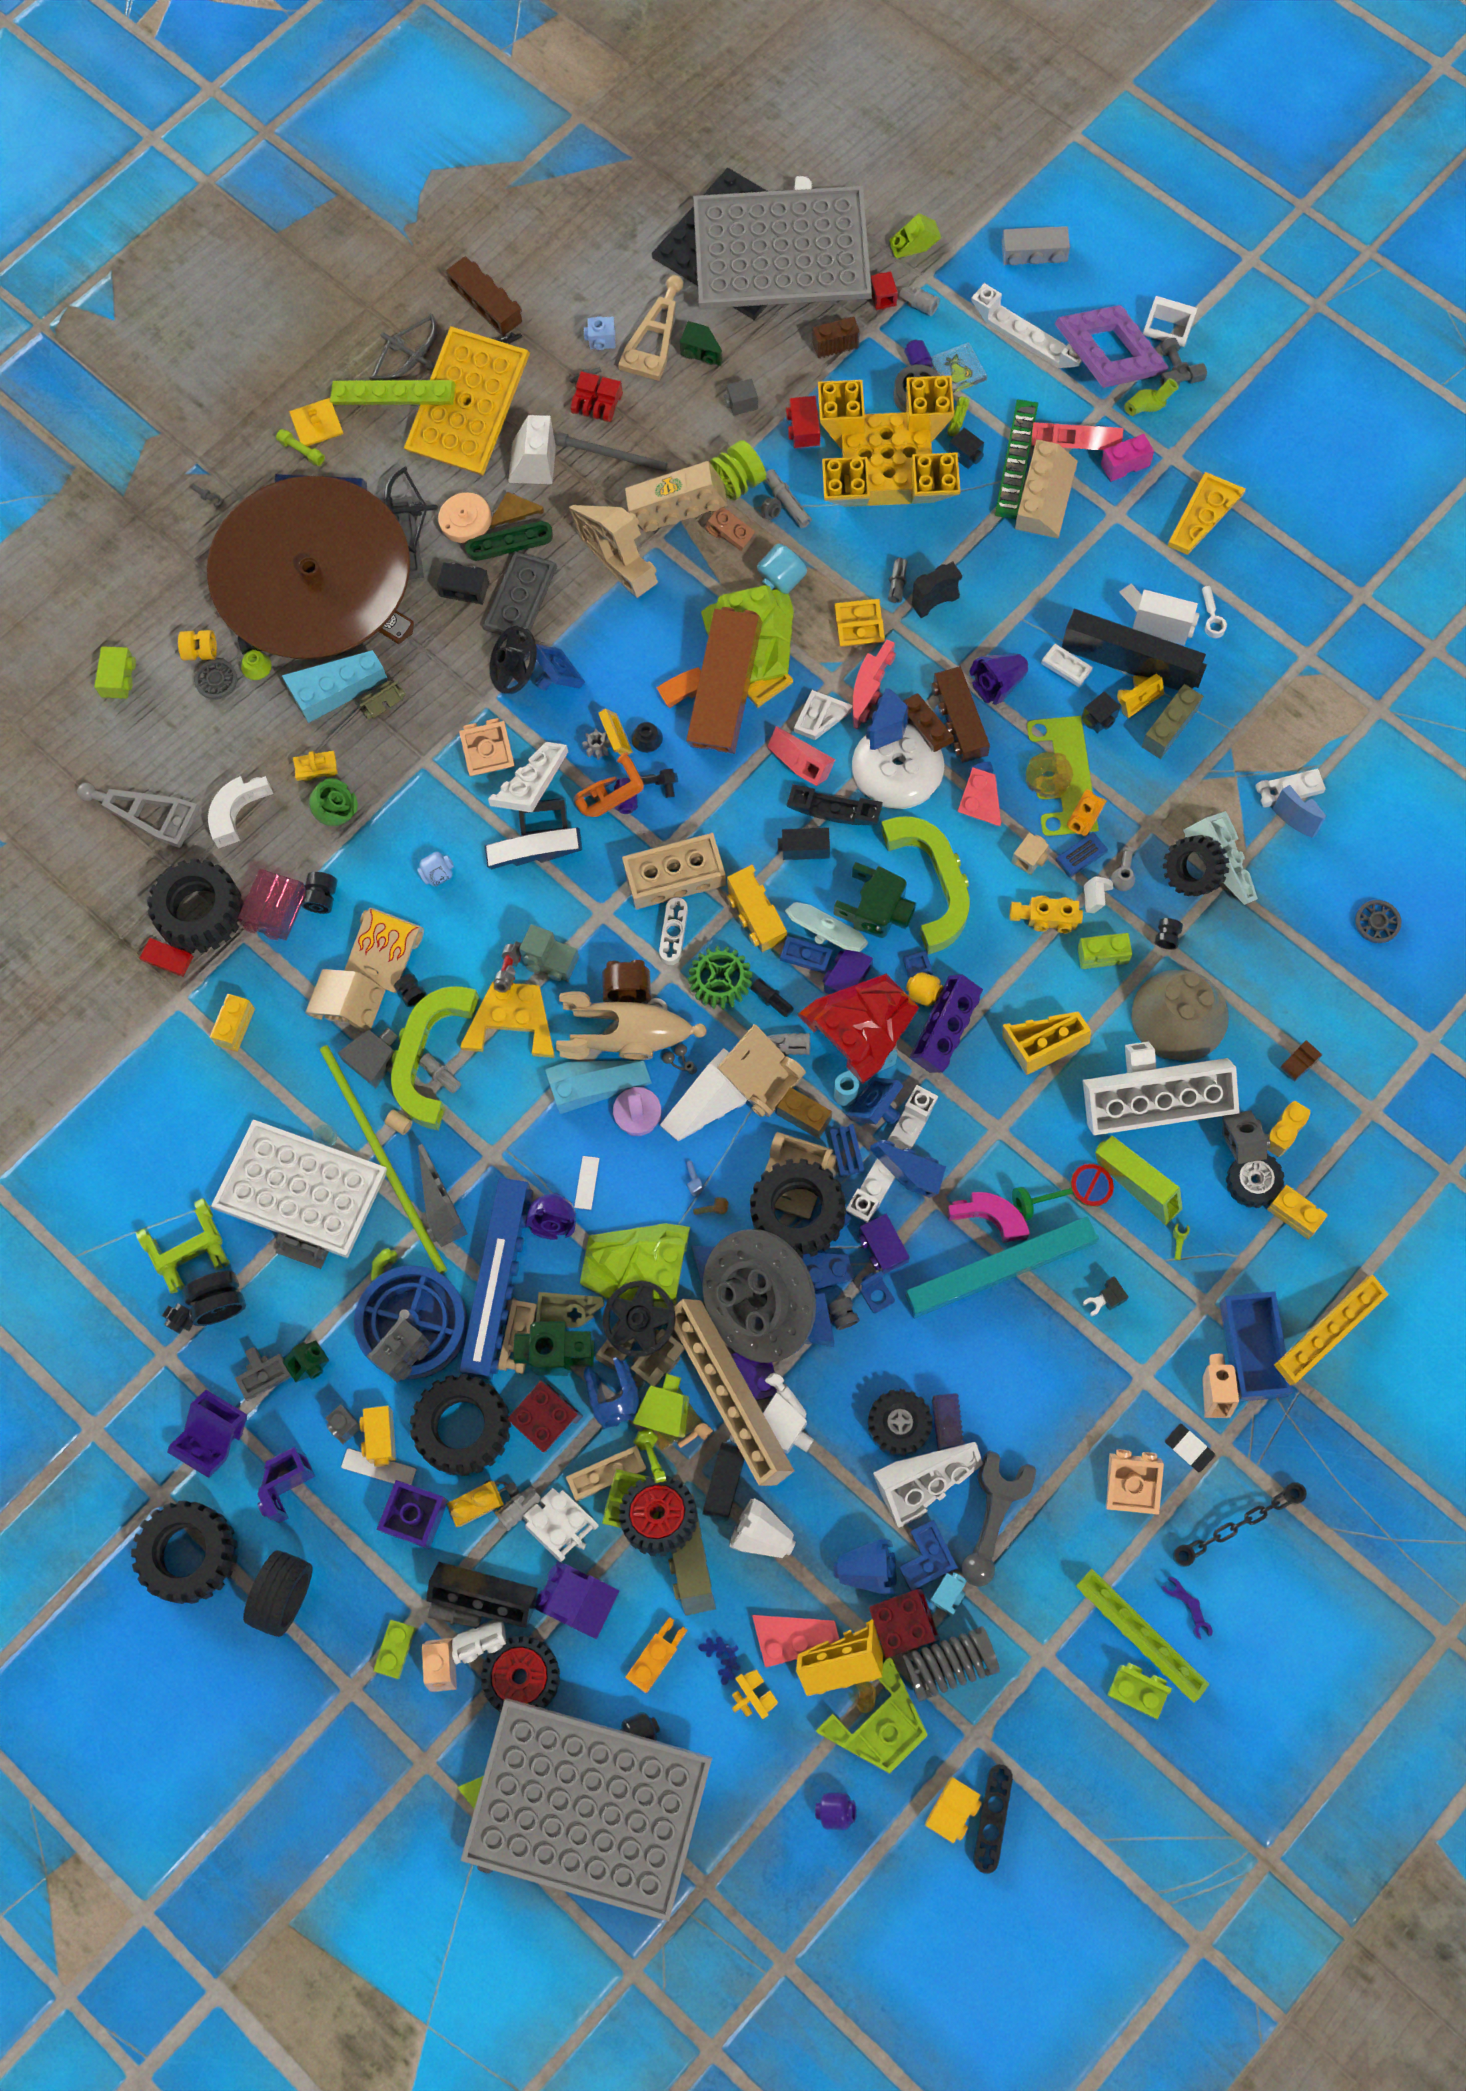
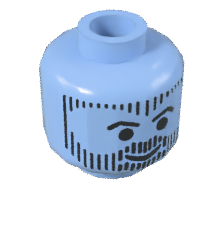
[418,852,454,887]

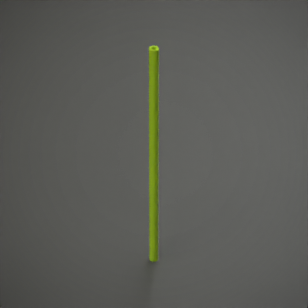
[320,1045,447,1274]

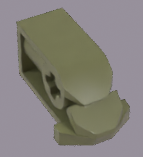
[536,1292,605,1328]

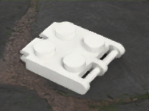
[523,1488,599,1562]
[452,1620,506,1664]

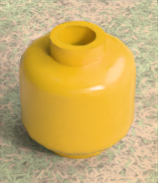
[906,972,943,1007]

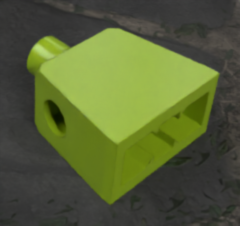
[633,1374,689,1438]

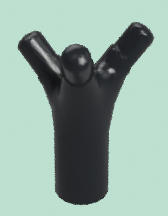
[493,332,522,345]

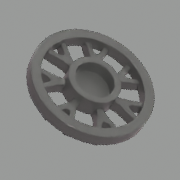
[194,659,237,699]
[1355,900,1401,943]

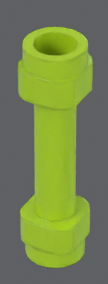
[276,429,325,466]

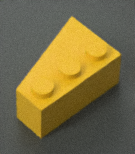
[1002,1011,1091,1075]

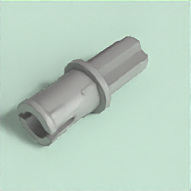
[419,1053,461,1093]

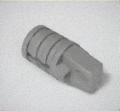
[899,287,940,316]
[768,1033,810,1055]
[494,1486,541,1531]

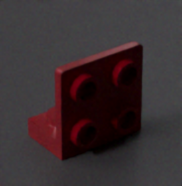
[508,1381,583,1452]
[869,1589,940,1658]

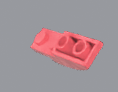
[1031,422,1124,450]
[852,639,896,729]

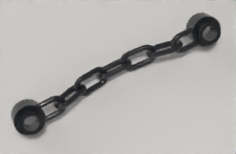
[1173,1482,1307,1567]

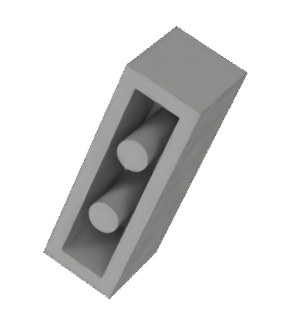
[1002,226,1070,265]

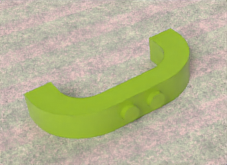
[881,817,970,955]
[391,986,479,1131]

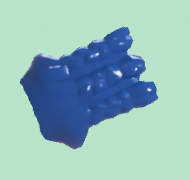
[584,1357,641,1429]

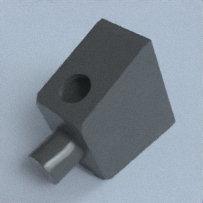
[338,1028,398,1089]

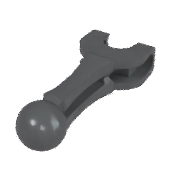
[962,1450,1036,1587]

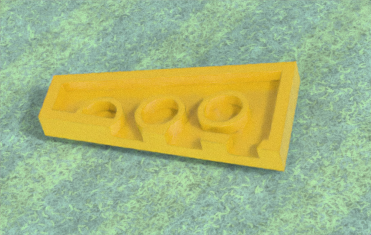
[1168,472,1246,555]

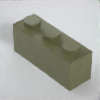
[1142,684,1204,759]

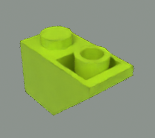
[889,213,942,258]

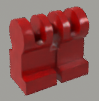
[571,371,623,423]

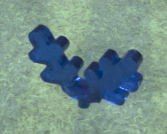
[698,1637,741,1685]

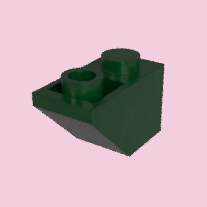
[679,321,723,366]

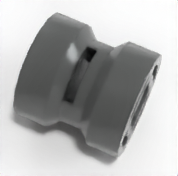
[828,1297,860,1330]

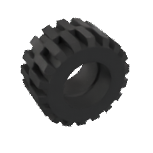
[1163,835,1229,896]

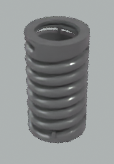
[902,1626,1000,1702]

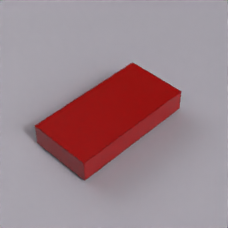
[139,938,194,977]

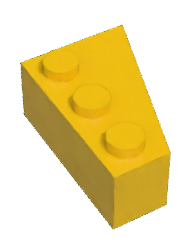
[726,864,787,952]
[796,1619,883,1696]

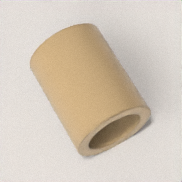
[385,1110,413,1135]

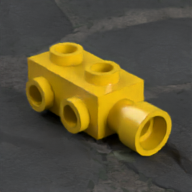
[1009,896,1083,934]

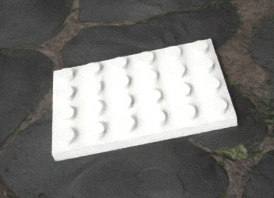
[211,1120,387,1258]

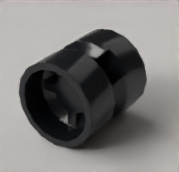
[301,872,338,914]

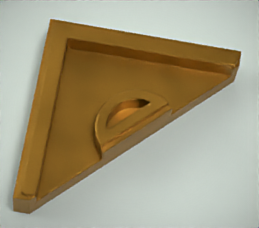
[489,492,544,529]

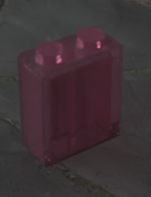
[238,869,307,940]

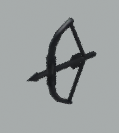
[383,466,438,553]

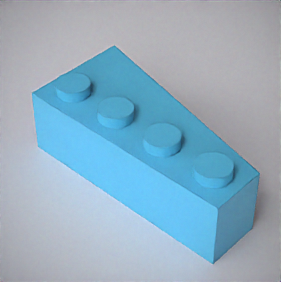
[282,650,388,723]

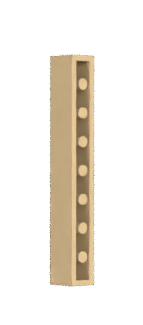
[674,1299,794,1486]

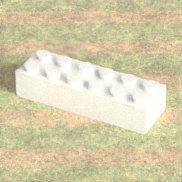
[1083,1058,1239,1135]

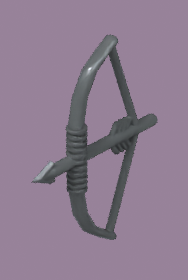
[370,313,438,381]

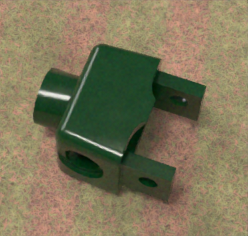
[834,862,917,938]
[513,1321,594,1376]

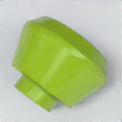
[241,650,272,680]

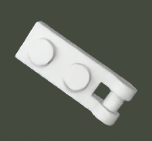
[1255,769,1326,808]

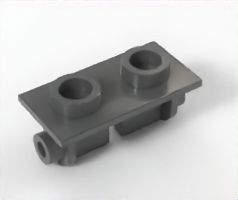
[276,1234,329,1269]

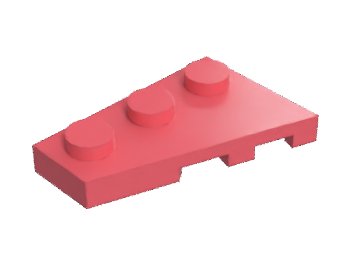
[752,1615,840,1668]

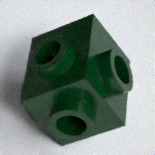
[283,1340,330,1382]

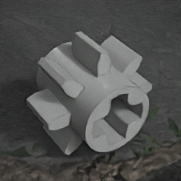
[582,729,612,760]

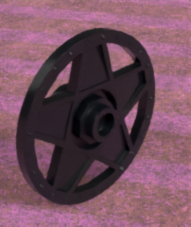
[490,626,537,694]
[603,1281,676,1357]

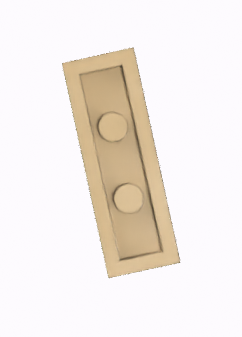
[566,1445,647,1502]

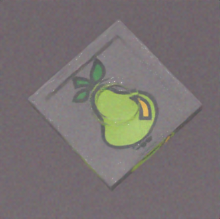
[931,342,987,393]

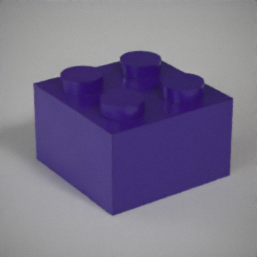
[377,1480,448,1550]

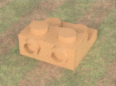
[459,718,515,777]
[1106,1449,1164,1514]

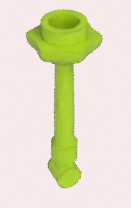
[633,1429,666,1483]

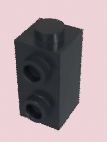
[777,827,830,860]

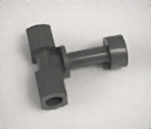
[1160,337,1207,387]

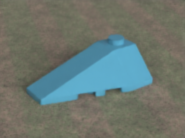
[545,1060,652,1114]

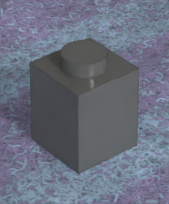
[724,378,758,416]

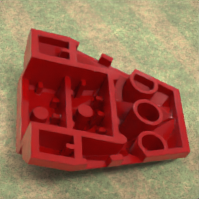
[798,974,919,1084]

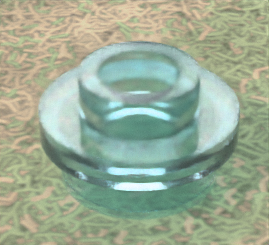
[313,1124,338,1147]

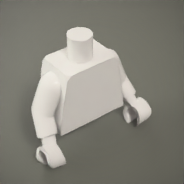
[730,1373,814,1454]

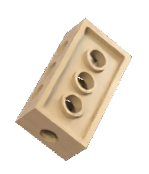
[622,833,726,909]

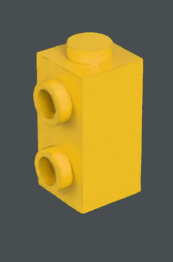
[360,1406,396,1467]

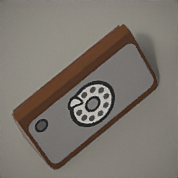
[378,611,414,644]

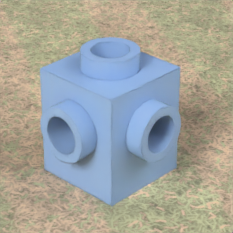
[584,316,616,350]

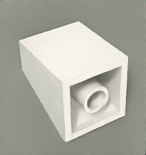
[508,415,556,484]

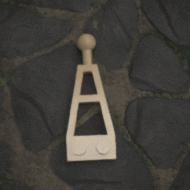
[618,275,683,381]

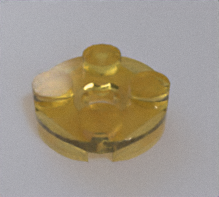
[1025,752,1073,798]

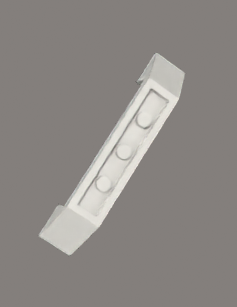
[971,283,1082,368]
[846,1085,938,1223]

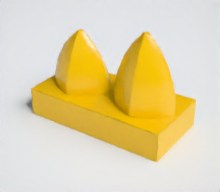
[1117,673,1164,718]
[447,1481,504,1527]

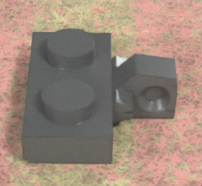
[235,1347,292,1401]

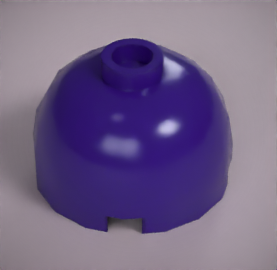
[526,1193,576,1240]

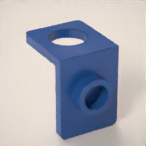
[859,1271,895,1313]

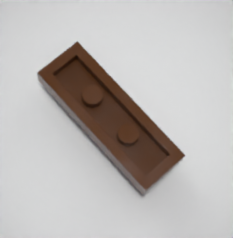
[903,693,954,752]

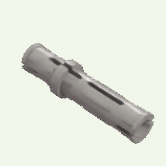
[765,469,812,528]

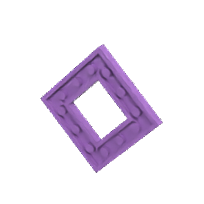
[1055,305,1169,388]

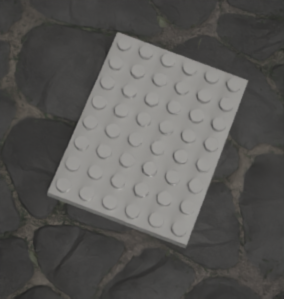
[693,186,872,309]
[461,1698,712,1921]

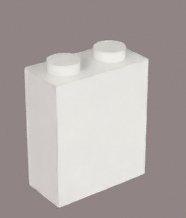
[1132,589,1200,646]

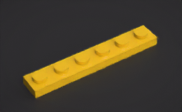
[1274,1275,1389,1385]

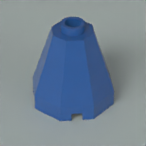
[833,1539,897,1595]

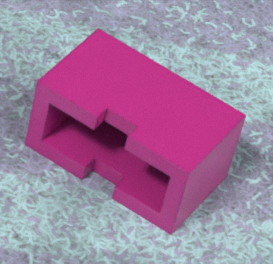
[1101,434,1154,482]

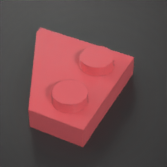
[958,767,1002,826]

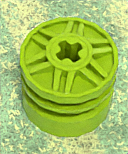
[709,440,766,501]

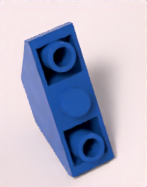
[866,688,908,750]

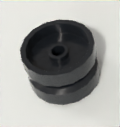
[182,1271,246,1326]

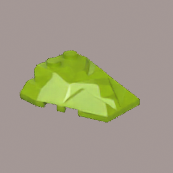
[701,585,794,684]
[580,1223,690,1309]

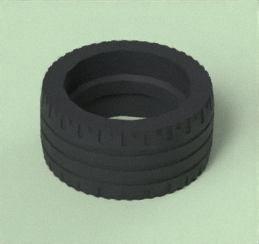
[243,1550,313,1637]

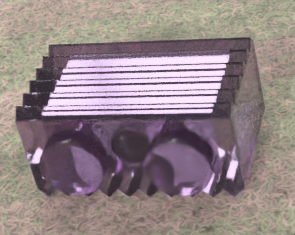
[932,1393,965,1451]

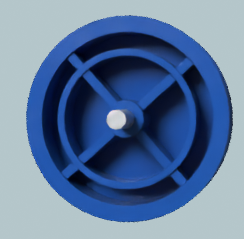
[354,1266,468,1379]

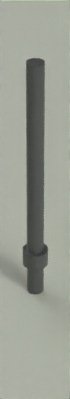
[554,432,668,472]

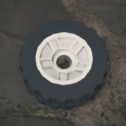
[1226,1153,1284,1208]

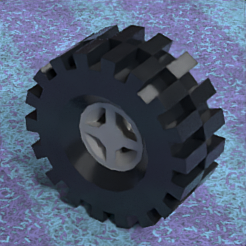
[868,1389,933,1457]

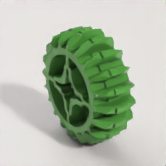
[688,946,753,1010]

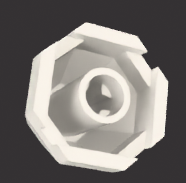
[729,1499,796,1558]

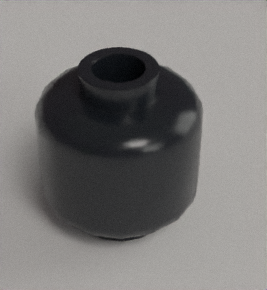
[619,1712,660,1741]

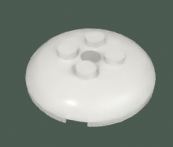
[852,724,944,809]

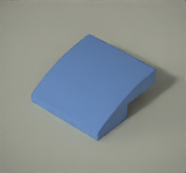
[1273,785,1327,838]

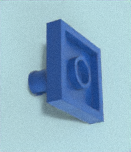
[535,644,585,691]
[846,1077,903,1125]

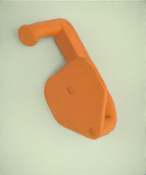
[573,752,644,817]

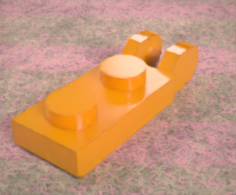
[625,1617,688,1693]

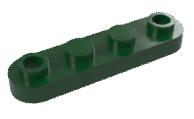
[465,521,553,561]

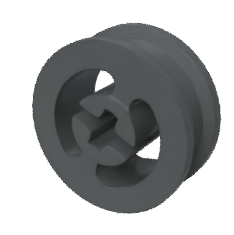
[893,364,940,413]

